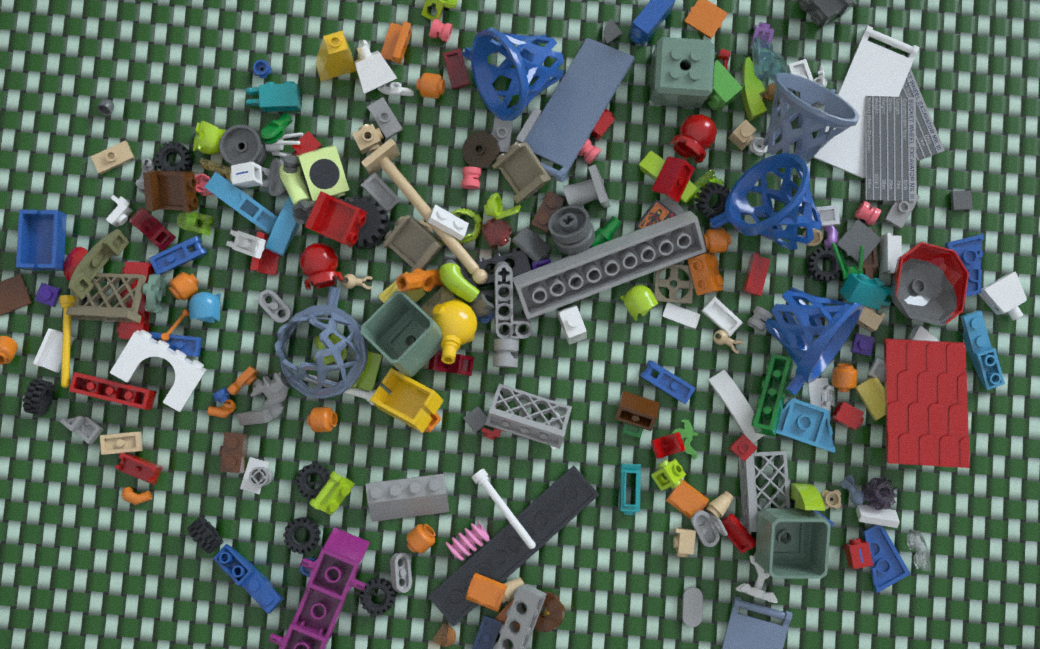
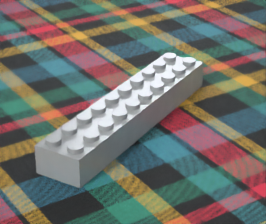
[513,211,707,320]

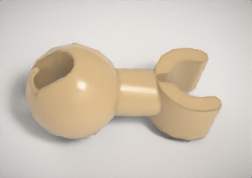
[342,274,372,290]
[713,330,744,353]

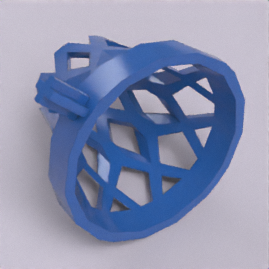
[462,27,564,121]
[710,153,822,250]
[765,287,863,395]

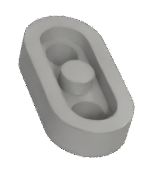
[258,290,292,323]
[390,553,412,593]

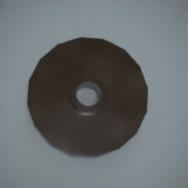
[462,131,500,169]

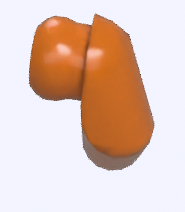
[207,399,236,418]
[121,487,152,505]

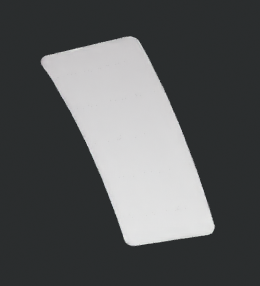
[663,302,701,328]

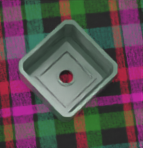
[650,37,715,108]
[361,291,443,377]
[755,508,831,579]

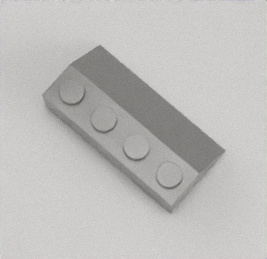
[366,473,449,522]

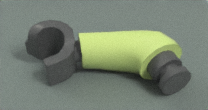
[279,155,315,225]

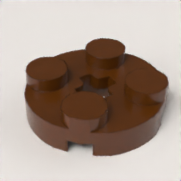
[526,591,565,632]

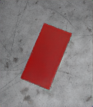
[717,513,756,554]

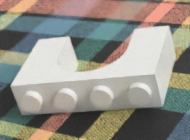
[110,330,207,412]

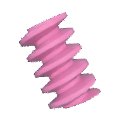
[446,520,490,561]

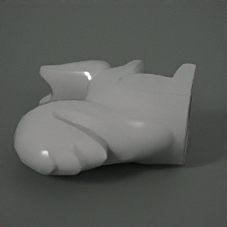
[251,372,290,419]

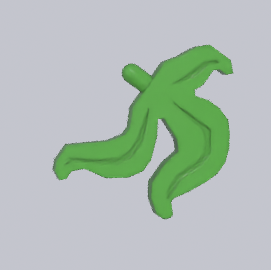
[671,420,698,460]

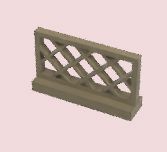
[66,273,146,323]

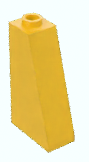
[315,31,356,81]

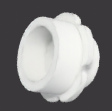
[750,137,768,156]

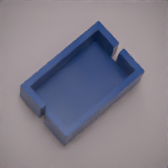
[16,210,67,271]

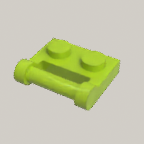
[309,471,355,515]

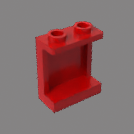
[305,191,367,248]

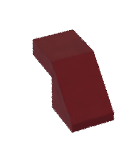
[129,207,176,251]
[428,351,474,376]

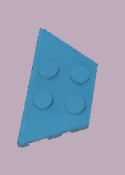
[776,398,835,453]

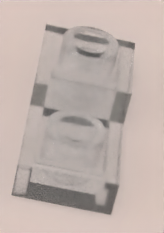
[906,529,931,571]

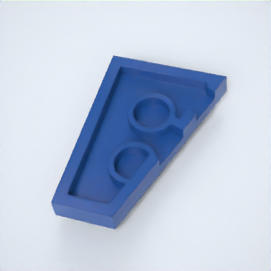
[945,234,984,297]
[862,524,910,593]

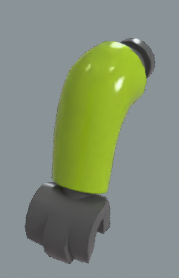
[439,255,495,318]

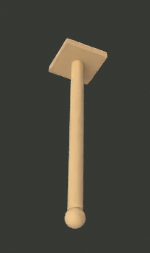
[361,138,488,284]

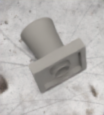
[563,165,611,208]

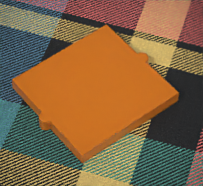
[684,0,728,39]

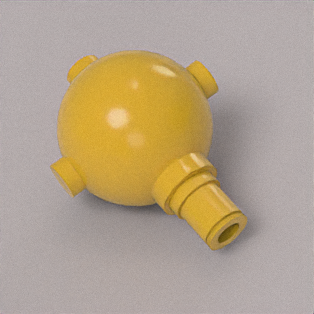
[432,298,477,364]

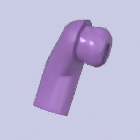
[823,226,838,248]

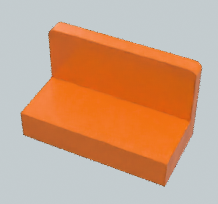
[381,21,412,64]

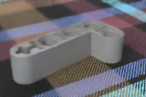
[494,262,532,339]

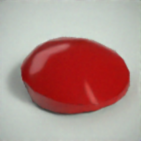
[63,247,88,281]

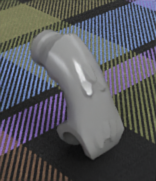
[136,158,155,193]

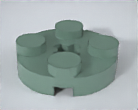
[143,274,166,313]

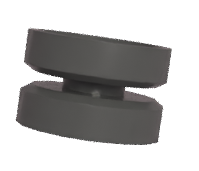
[219,124,268,166]
[548,205,595,255]

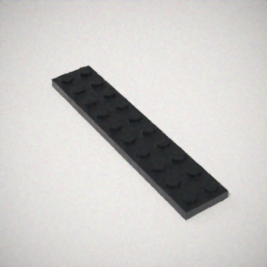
[428,465,600,626]

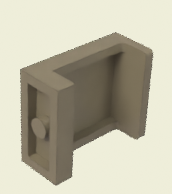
[492,142,552,203]
[382,214,445,272]

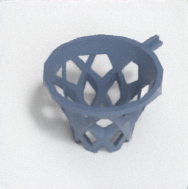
[763,73,860,164]
[275,287,368,399]

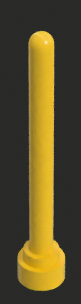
[59,295,76,388]

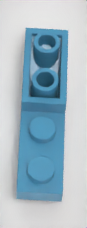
[204,172,278,234]
[960,310,1005,390]

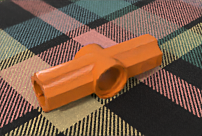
[396,268,444,292]

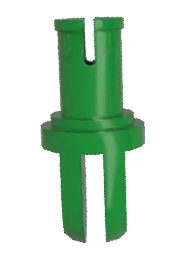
[260,113,293,144]
[589,216,622,248]

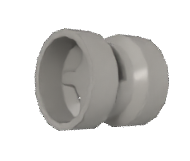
[747,306,773,332]
[249,467,273,487]

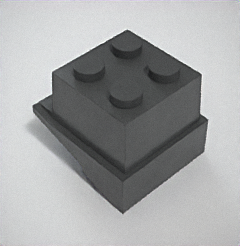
[798,0,855,28]

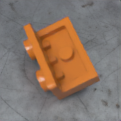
[688,253,724,295]

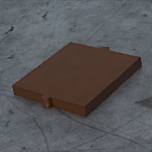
[0,274,33,316]

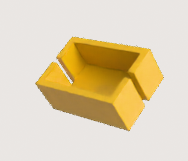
[370,368,444,433]

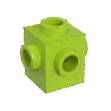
[651,458,686,491]

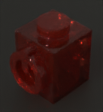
[481,218,512,249]

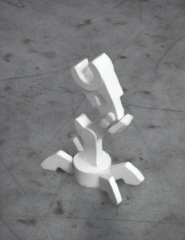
[736,554,778,603]

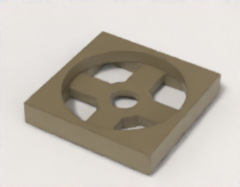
[654,264,693,304]

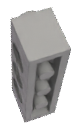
[493,584,547,649]

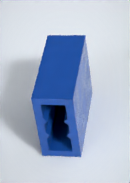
[629,0,676,46]

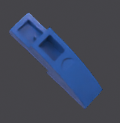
[213,544,284,614]

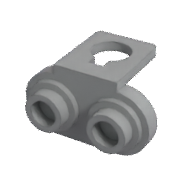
[259,158,286,197]
[691,510,728,547]

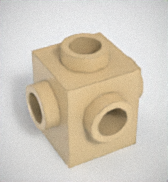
[352,124,384,154]

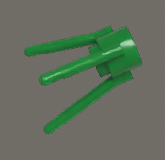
[832,243,864,283]

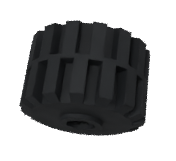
[345,195,390,250]

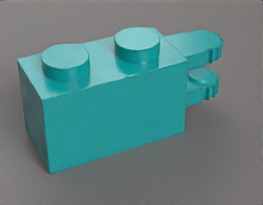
[246,81,301,112]
[840,273,891,310]

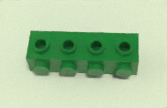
[752,354,794,437]

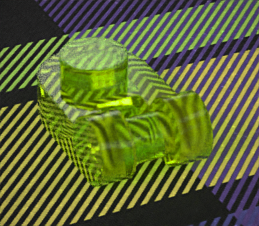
[692,169,724,200]
[177,211,214,236]

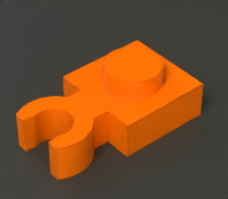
[227,366,259,395]

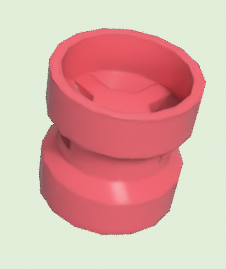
[429,19,453,42]
[578,139,601,165]
[461,167,481,189]
[195,174,213,196]
[854,200,881,226]

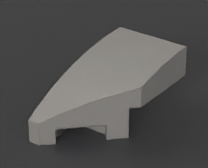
[60,416,104,445]

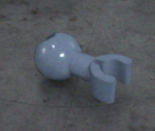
[840,475,866,505]

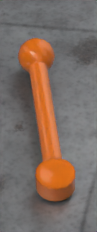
[161,309,189,341]

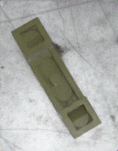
[68,229,129,300]

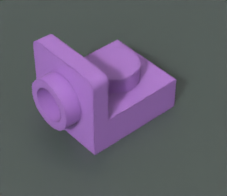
[750,22,774,52]

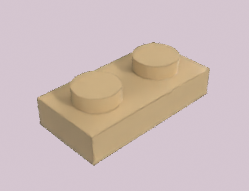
[100,432,143,455]

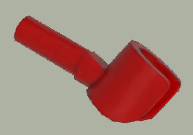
[718,49,730,70]

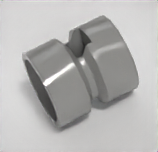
[493,339,519,368]

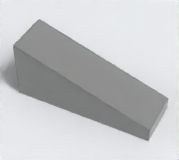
[237,407,273,426]

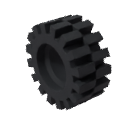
[155,141,193,171]
[695,182,730,219]
[806,247,844,282]
[23,379,54,416]
[295,464,331,499]
[187,516,223,554]
[283,517,321,554]
[359,577,396,615]

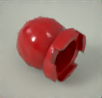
[670,114,717,163]
[300,243,344,290]

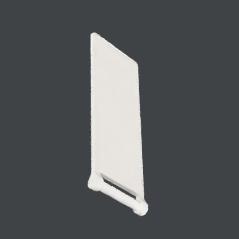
[813,25,919,178]

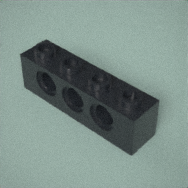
[457,248,531,289]

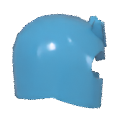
[189,292,221,323]

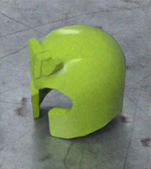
[193,121,226,155]
[620,285,658,321]

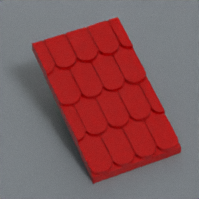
[884,338,970,468]

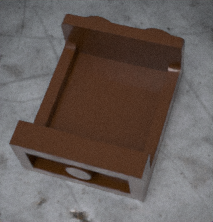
[143,170,198,213]

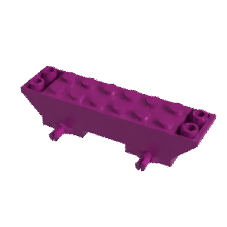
[268,527,370,649]

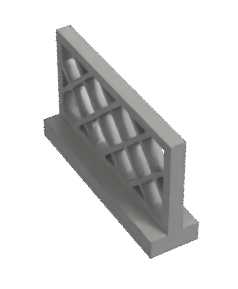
[485,383,572,449]
[739,451,790,532]

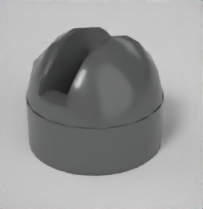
[97,99,114,116]

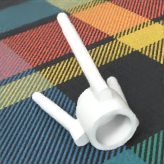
[265,132,303,157]

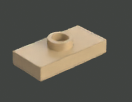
[91,141,135,175]

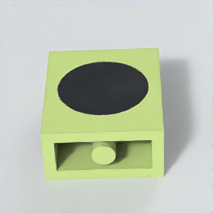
[296,145,349,201]

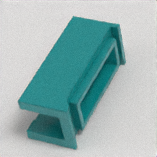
[619,463,641,515]

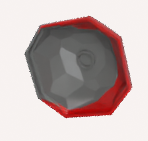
[891,242,969,326]

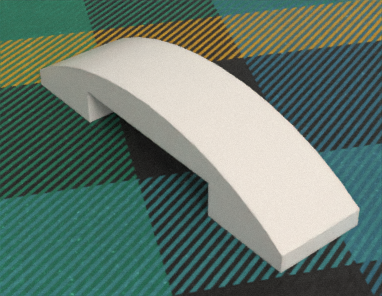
[708,370,765,443]

